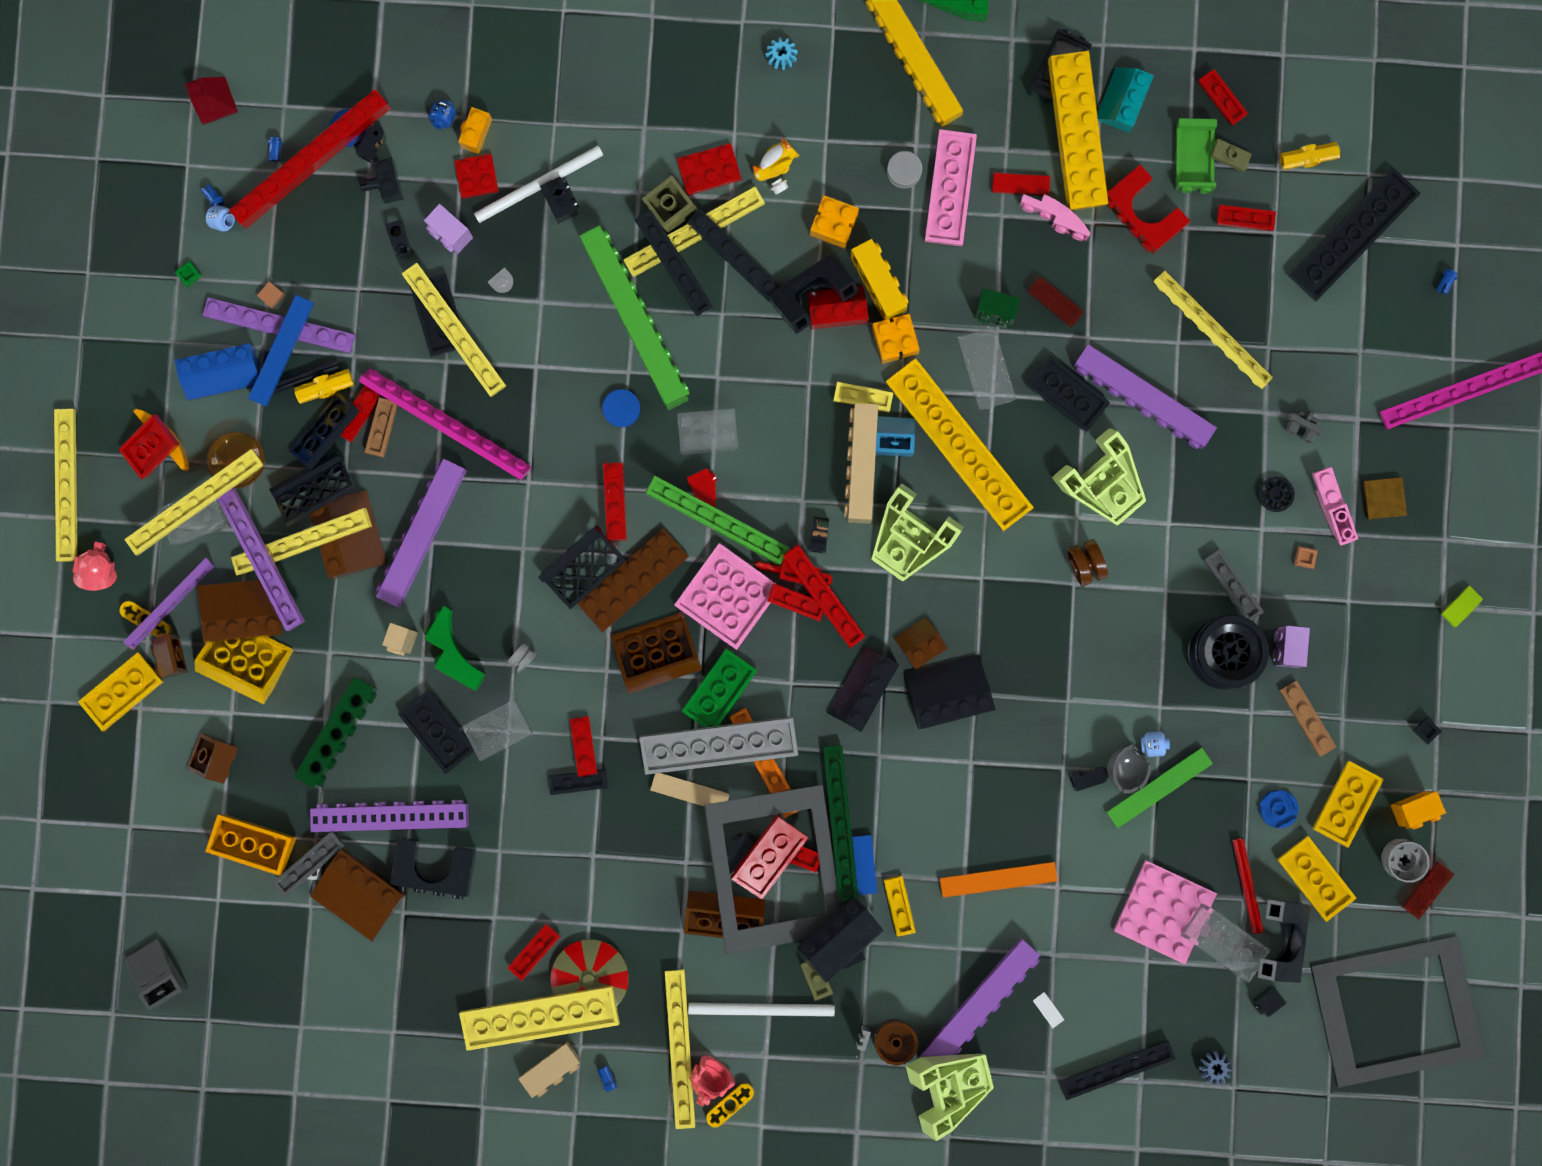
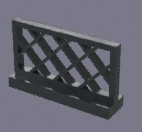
[269,452,355,527]
[538,524,627,610]

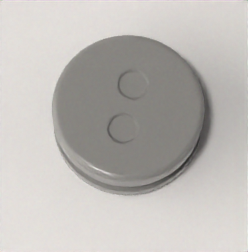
[887,151,922,189]

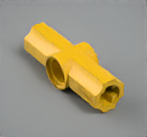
[1280,142,1340,170]
[294,369,354,404]

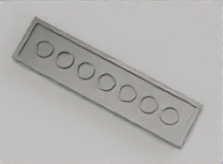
[639,716,798,775]

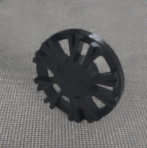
[1258,476,1295,512]

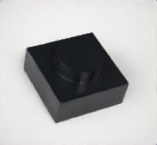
[1413,717,1442,745]

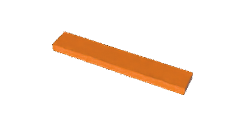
[729,708,797,818]
[939,862,1058,898]

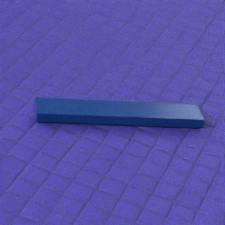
[248,295,315,407]

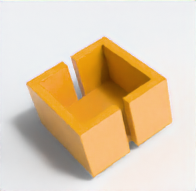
[810,195,859,248]
[872,314,920,364]
[1390,790,1446,830]

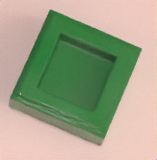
[175,261,202,288]

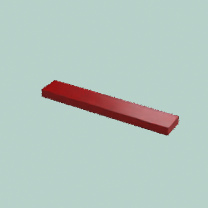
[782,544,866,648]

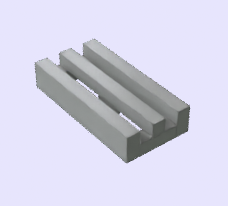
[856,1025,871,1052]

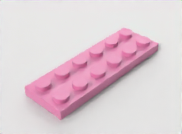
[925,129,977,247]

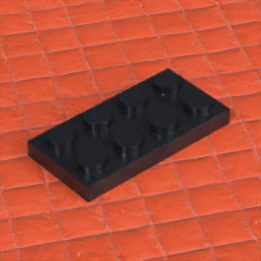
[410,274,461,358]
[1026,355,1110,433]
[289,392,360,470]
[398,690,476,774]

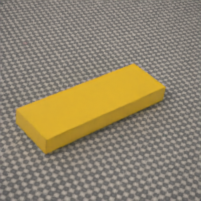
[883,875,916,937]

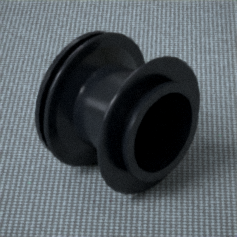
[1188,614,1269,690]

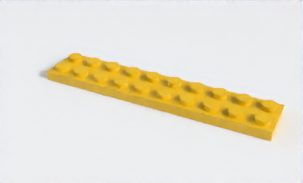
[885,358,1034,532]

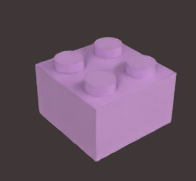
[424,204,473,254]
[1272,626,1310,668]

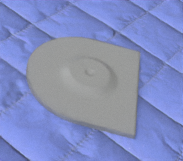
[488,267,513,293]

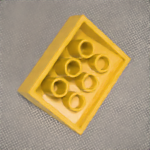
[195,637,293,704]

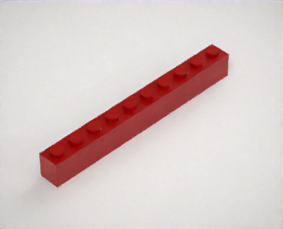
[229,89,391,229]

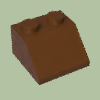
[893,617,948,670]
[151,634,188,678]
[186,733,238,784]

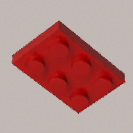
[677,143,742,196]
[119,414,180,480]

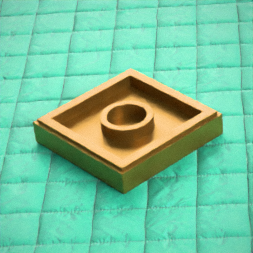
[1363,477,1407,520]

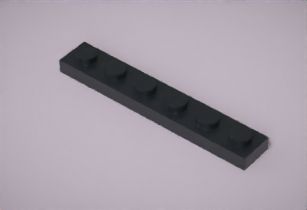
[687,209,781,302]
[634,210,713,317]
[1059,1040,1176,1101]

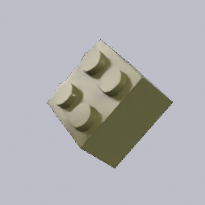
[642,175,698,233]

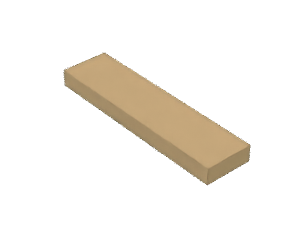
[650,773,730,807]

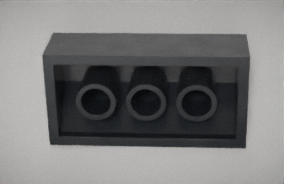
[827,647,899,732]
[796,897,884,983]

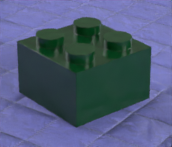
[974,288,1020,328]

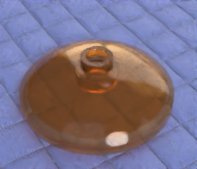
[207,432,265,489]

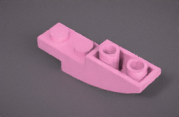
[1019,194,1090,241]
[1312,466,1358,546]

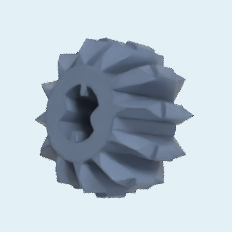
[1199,1051,1233,1086]

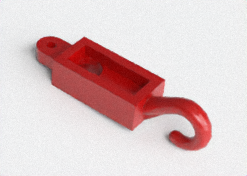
[755,560,832,585]

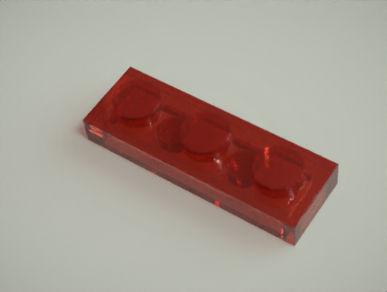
[1027,277,1084,328]
[1402,862,1455,920]

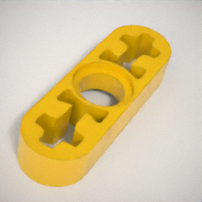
[120,601,172,638]
[706,1082,754,1127]

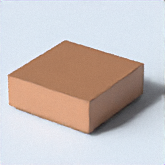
[257,282,285,309]
[1294,546,1318,569]

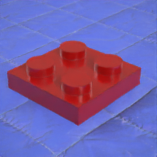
[454,154,499,199]

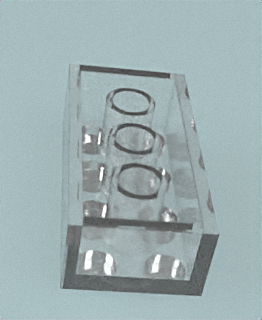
[1180,903,1271,983]

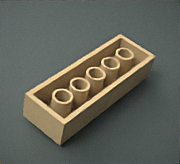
[844,403,878,524]

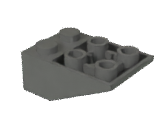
[124,938,188,1012]

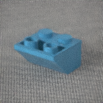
[875,416,915,457]

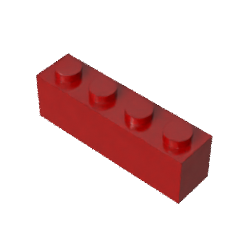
[603,463,628,542]

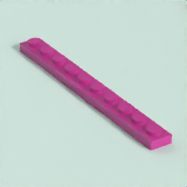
[1379,352,1542,430]
[359,368,531,480]

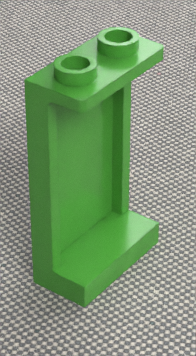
[1175,118,1217,194]

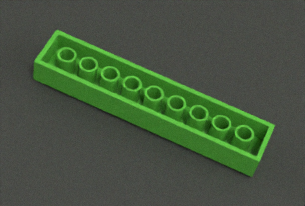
[580,226,690,411]

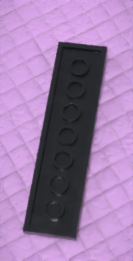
[1288,167,1421,302]

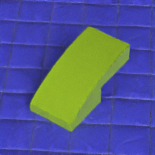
[1441,585,1483,628]

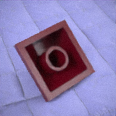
[185,77,238,125]

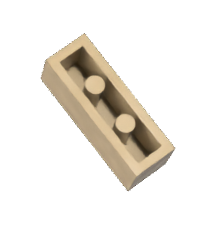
[382,623,418,656]
[519,1041,581,1098]

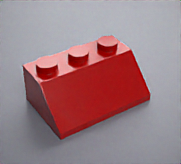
[807,286,868,330]

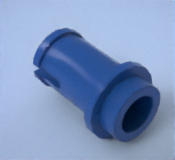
[267,137,283,162]
[201,184,224,207]
[1436,269,1457,295]
[597,1065,617,1092]

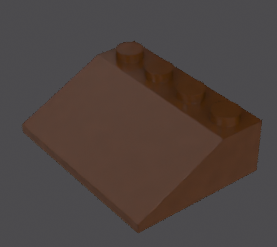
[307,491,388,580]
[197,580,283,643]
[610,612,702,694]
[310,849,407,941]

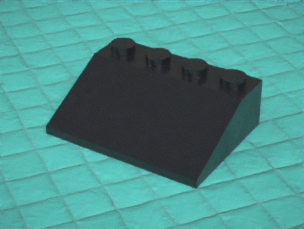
[905,655,996,730]

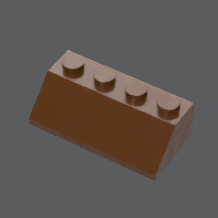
[684,890,766,938]

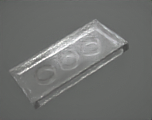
[957,327,1016,411]

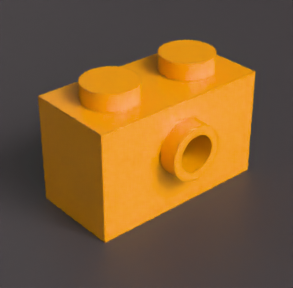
[458,107,492,154]

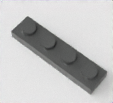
[1203,549,1264,620]
[272,831,345,898]

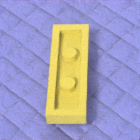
[834,382,893,412]

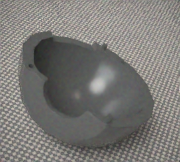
[1107,744,1151,793]

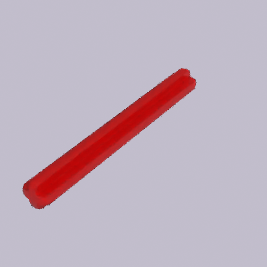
[1233,838,1264,934]

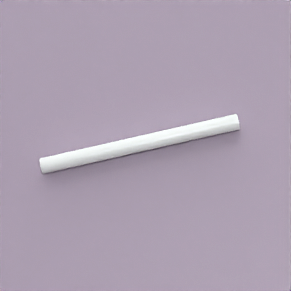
[474,146,603,223]
[688,1003,835,1016]

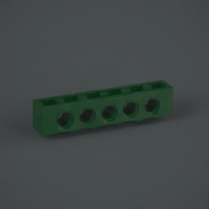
[294,677,377,789]

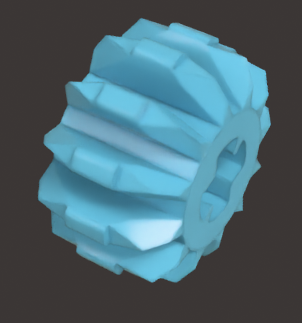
[766,37,798,71]

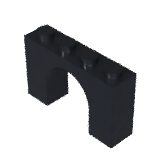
[768,253,859,334]
[390,838,477,900]
[1258,899,1311,983]

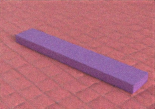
[123,558,214,650]

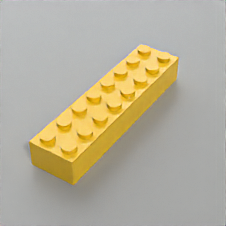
[1048,51,1108,211]

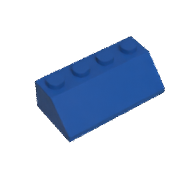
[175,343,260,400]

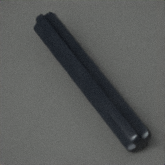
[273,360,340,395]

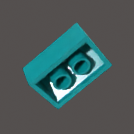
[1097,67,1154,133]

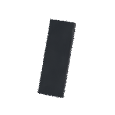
[548,769,608,795]

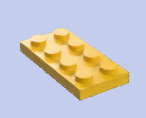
[78,652,164,731]
[1312,761,1384,848]
[1276,836,1357,922]

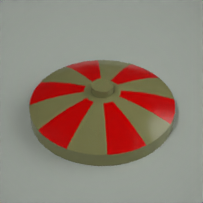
[551,939,629,1006]

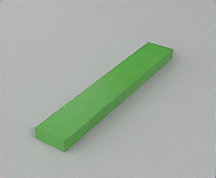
[1106,748,1213,828]

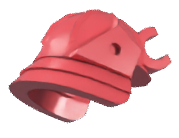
[73,542,117,591]
[689,1055,735,1106]

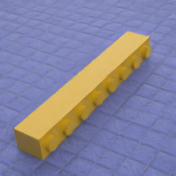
[865,0,963,127]

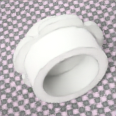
[770,178,788,195]

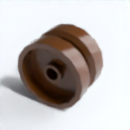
[1067,539,1108,587]
[874,1019,918,1066]

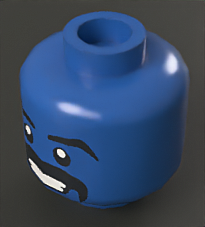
[428,100,456,129]

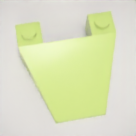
[1052,428,1146,526]
[871,483,964,581]
[906,1053,994,1141]

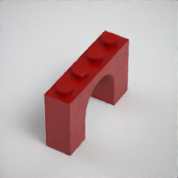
[1106,164,1190,254]

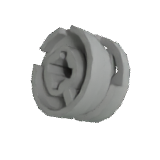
[507,643,537,673]

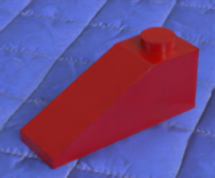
[687,468,717,531]

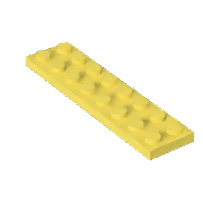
[459,985,620,1051]

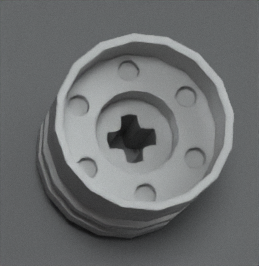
[1381,838,1430,882]

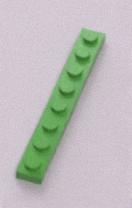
[645,476,789,565]

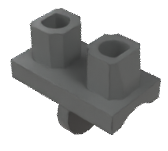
[1285,409,1323,444]

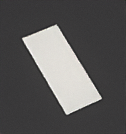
[1033,992,1064,1028]

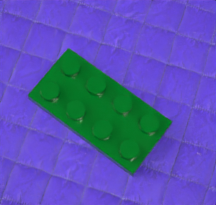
[682,649,758,728]

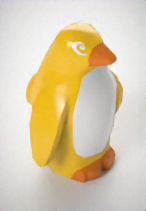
[752,138,800,181]

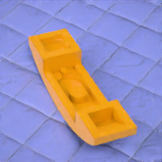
[133,409,189,472]

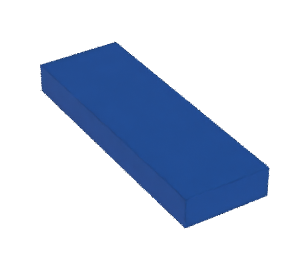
[852,835,877,895]

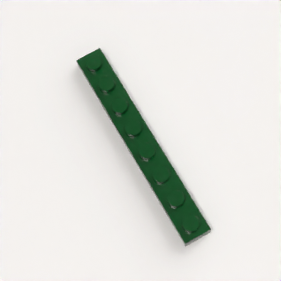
[823,745,859,902]

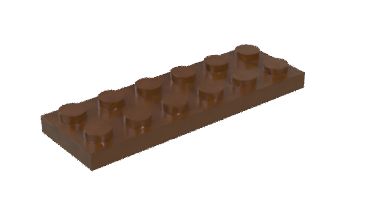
[577,528,689,633]

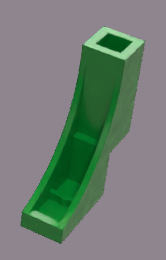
[424,606,486,691]

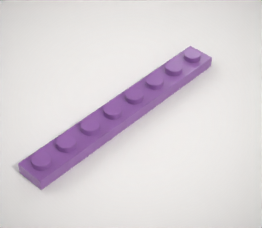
[203,298,355,354]
[217,488,305,631]

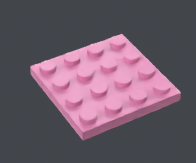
[674,543,776,650]
[1113,860,1217,964]

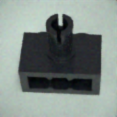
[359,158,404,204]
[540,176,579,224]

